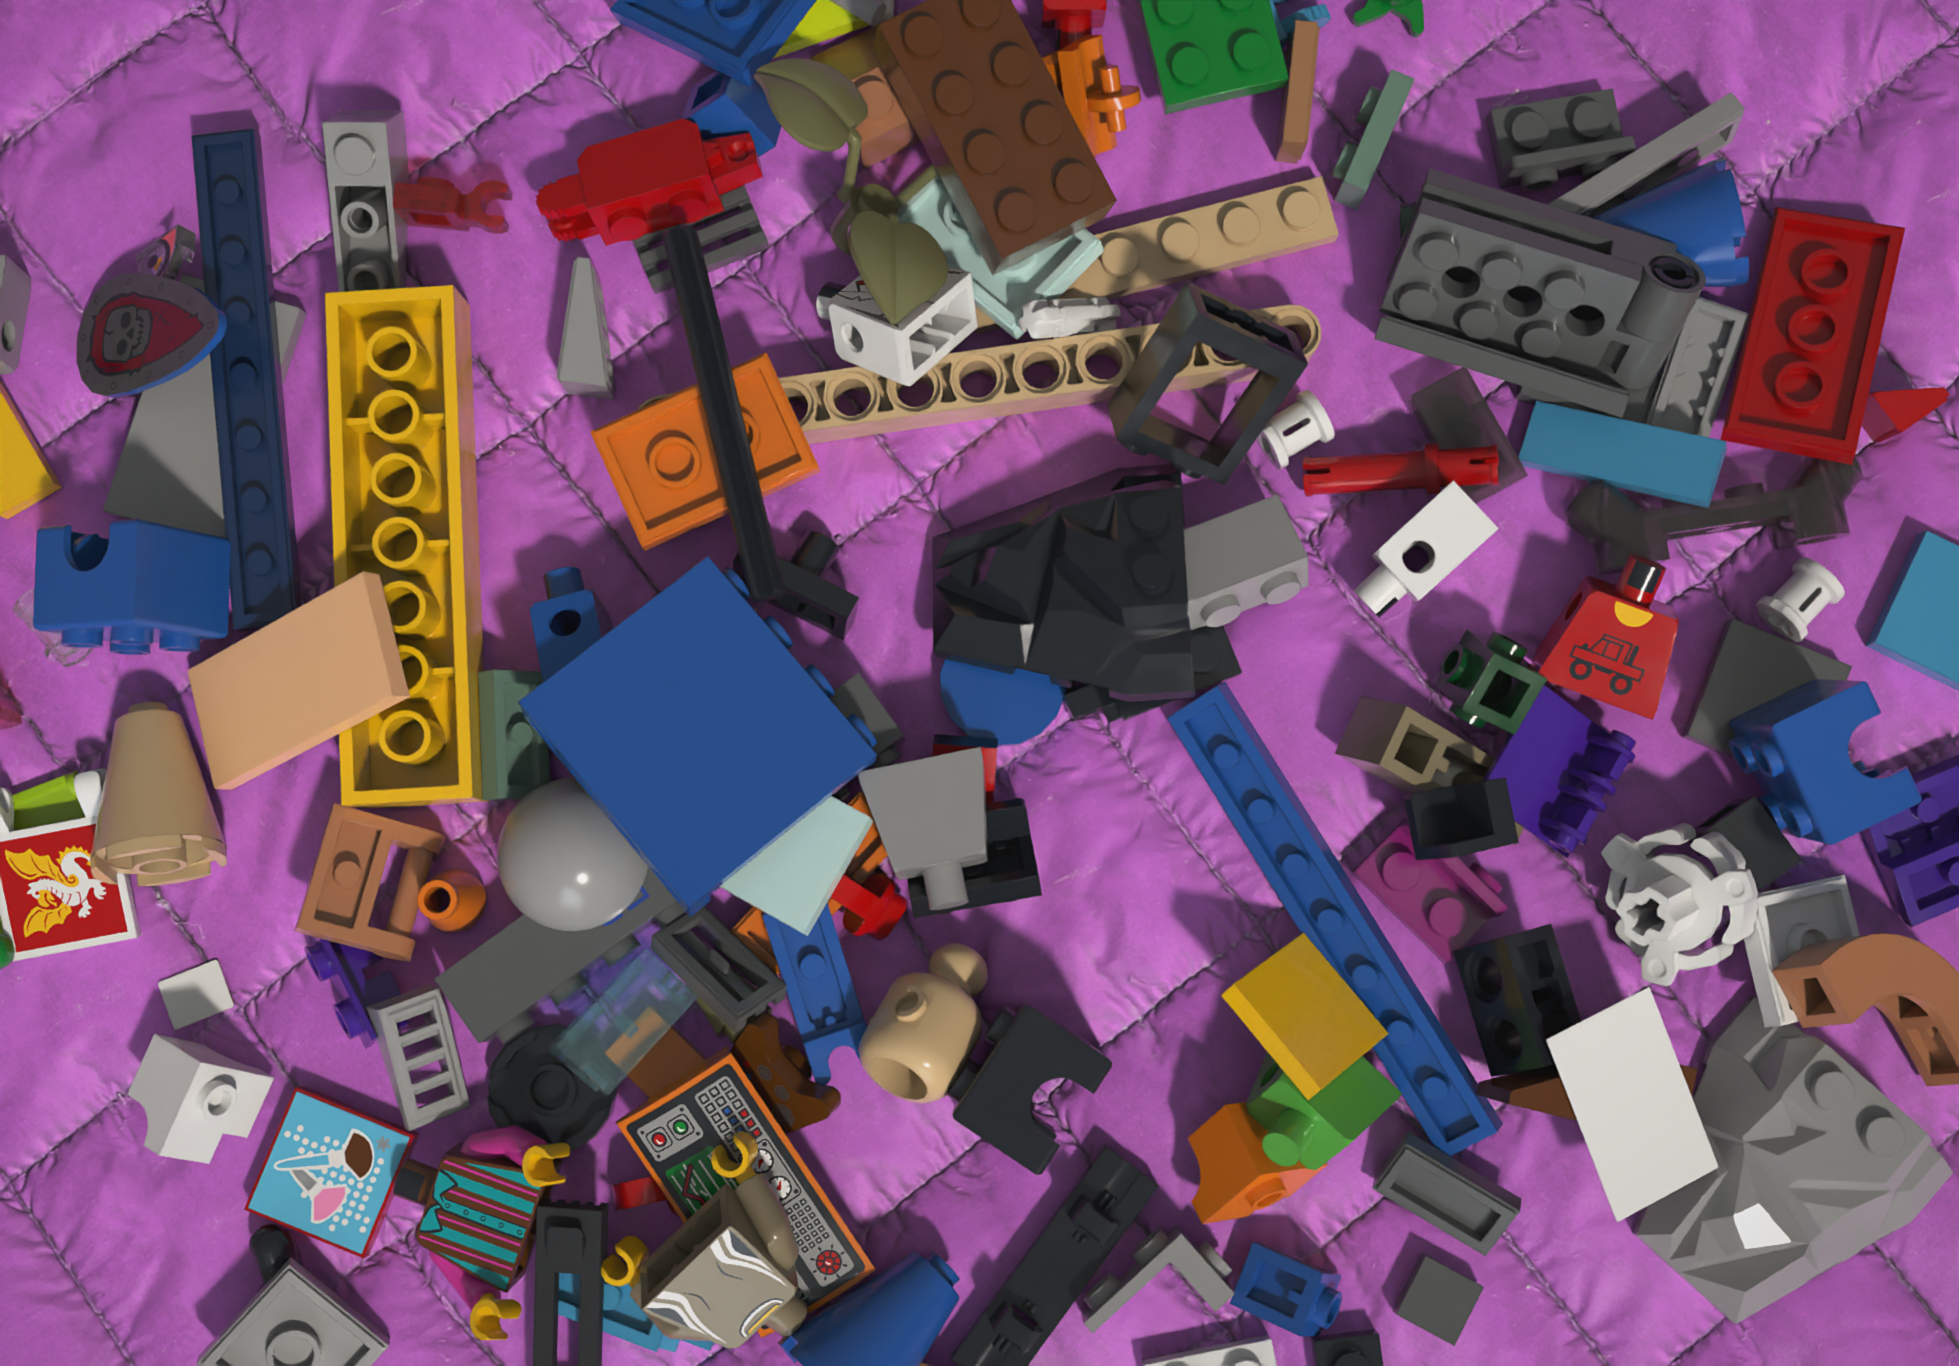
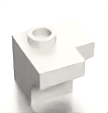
[127,1034,274,1164]

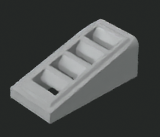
[556,257,616,400]
[366,984,470,1131]

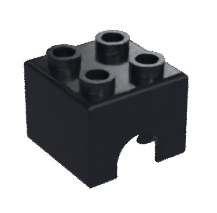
[947,1001,1112,1175]

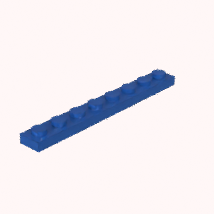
[1167,682,1503,1156]

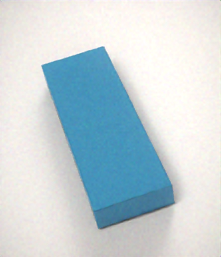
[1518,401,1727,508]

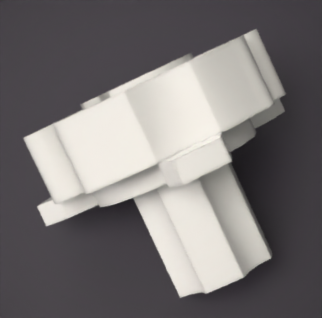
[1601,823,1758,987]

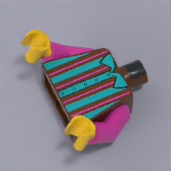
[393,1125,570,1340]

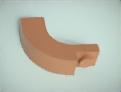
[1772,933,1959,1086]

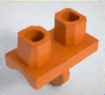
[1041,35,1141,158]

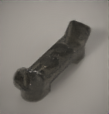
[1564,456,1863,575]

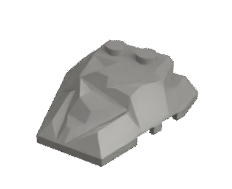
[1632,996,1953,1324]

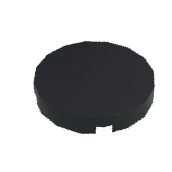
[487,1024,618,1152]

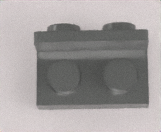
[1486,88,1636,192]

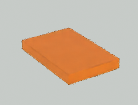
[590,352,821,551]

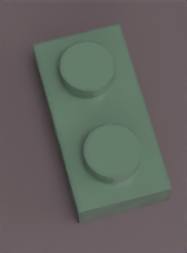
[1332,69,1415,210]
[478,669,550,800]

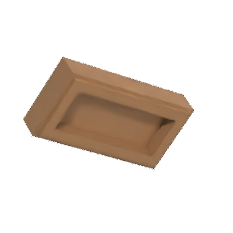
[1275,20,1320,164]

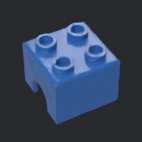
[33,519,231,655]
[1729,679,1922,845]

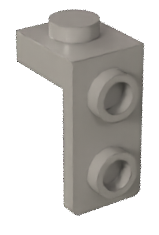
[1081,1226,1235,1333]

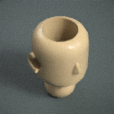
[859,943,988,1103]

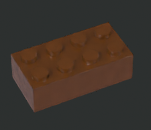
[872,0,1117,275]

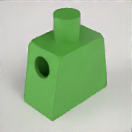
[1246,1052,1402,1170]

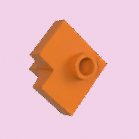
[1187,1102,1328,1224]

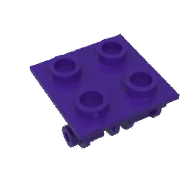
[1483,685,1636,858]

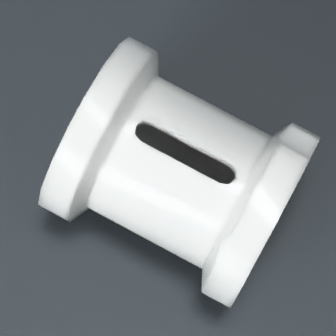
[1256,390,1335,470]
[1756,557,1845,643]

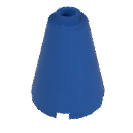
[1591,158,1749,287]
[778,1251,960,1366]

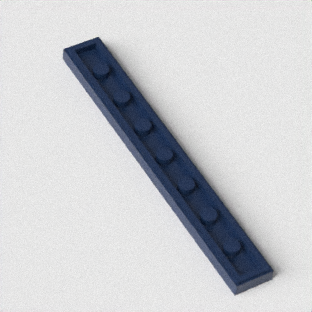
[191,128,302,632]

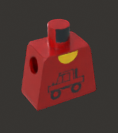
[1531,554,1679,720]

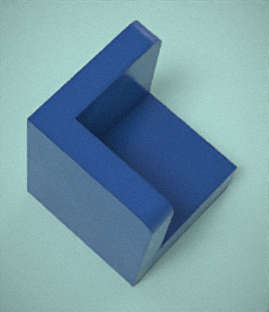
[681,70,782,157]

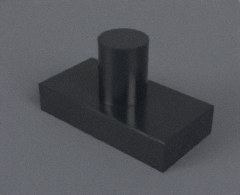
[733,531,859,641]

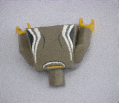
[601,1131,807,1349]

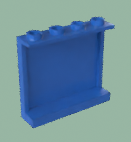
[518,556,877,917]

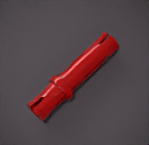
[1303,443,1499,497]

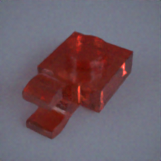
[393,177,513,234]

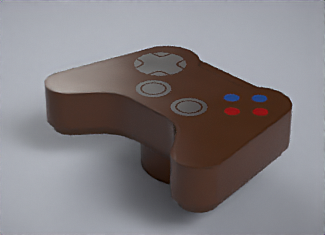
[730,1013,841,1133]

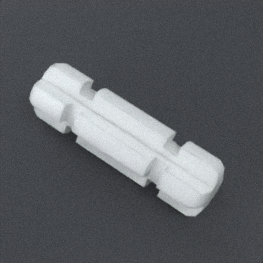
[1018,297,1121,339]

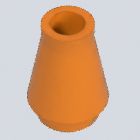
[417,869,486,933]

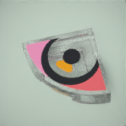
[136,224,195,280]

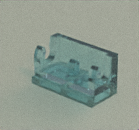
[547,948,698,1095]

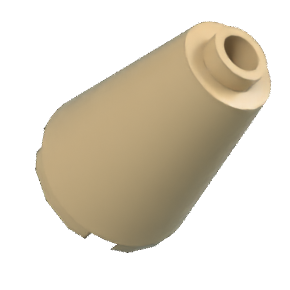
[90,702,227,886]

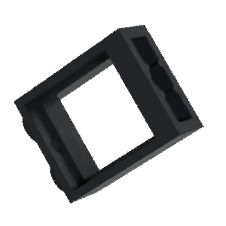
[1107,282,1308,485]

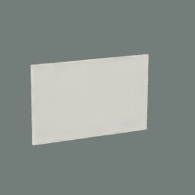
[1546,987,1719,1222]

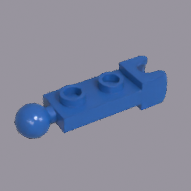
[761,903,867,1085]

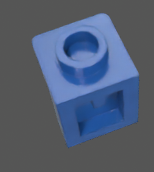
[1230,1242,1342,1336]

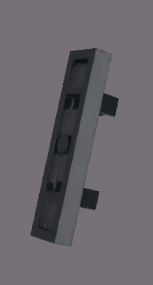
[951,1144,1159,1366]

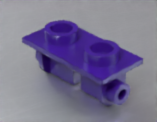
[304,935,410,1049]

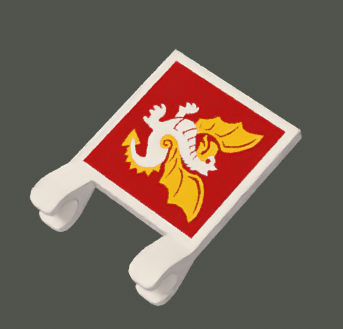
[0,768,141,962]

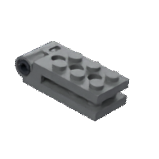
[1380,168,1706,390]

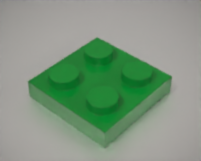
[1136,0,1289,115]

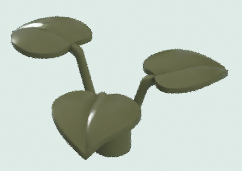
[753,58,948,325]

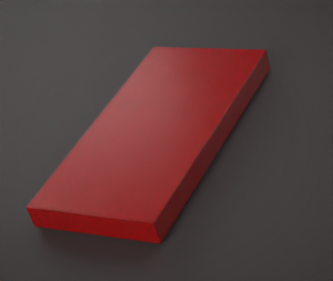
[1720,207,1905,465]

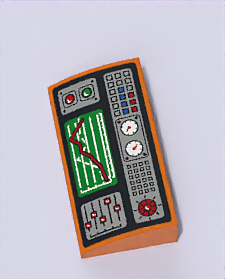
[616,1046,876,1338]

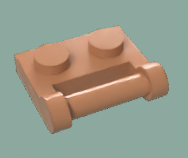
[294,803,445,962]

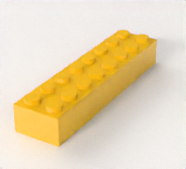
[325,285,489,809]

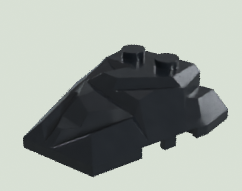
[932,464,1195,702]

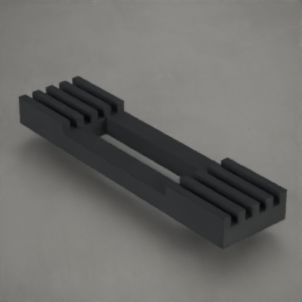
[533,1198,609,1366]

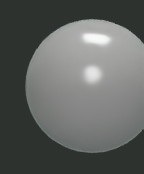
[497,778,648,931]

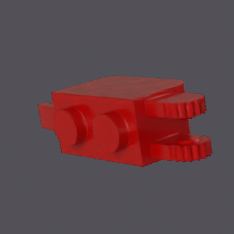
[535,118,763,246]

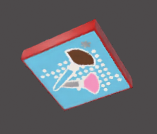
[244,1086,420,1258]

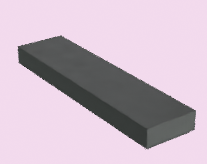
[1374,315,1630,418]

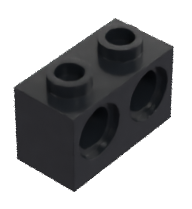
[1453,924,1581,1077]

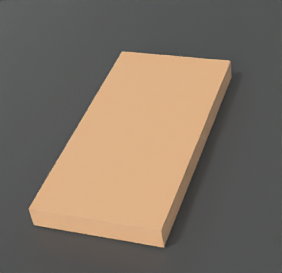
[187,572,410,790]

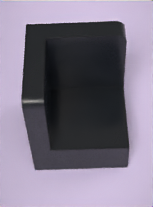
[1404,777,1519,860]
[1688,796,1802,891]

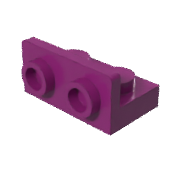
[1351,818,1508,963]

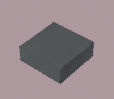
[1392,1253,1484,1346]

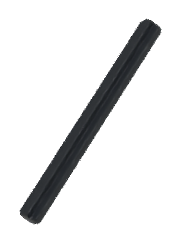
[662,225,785,602]

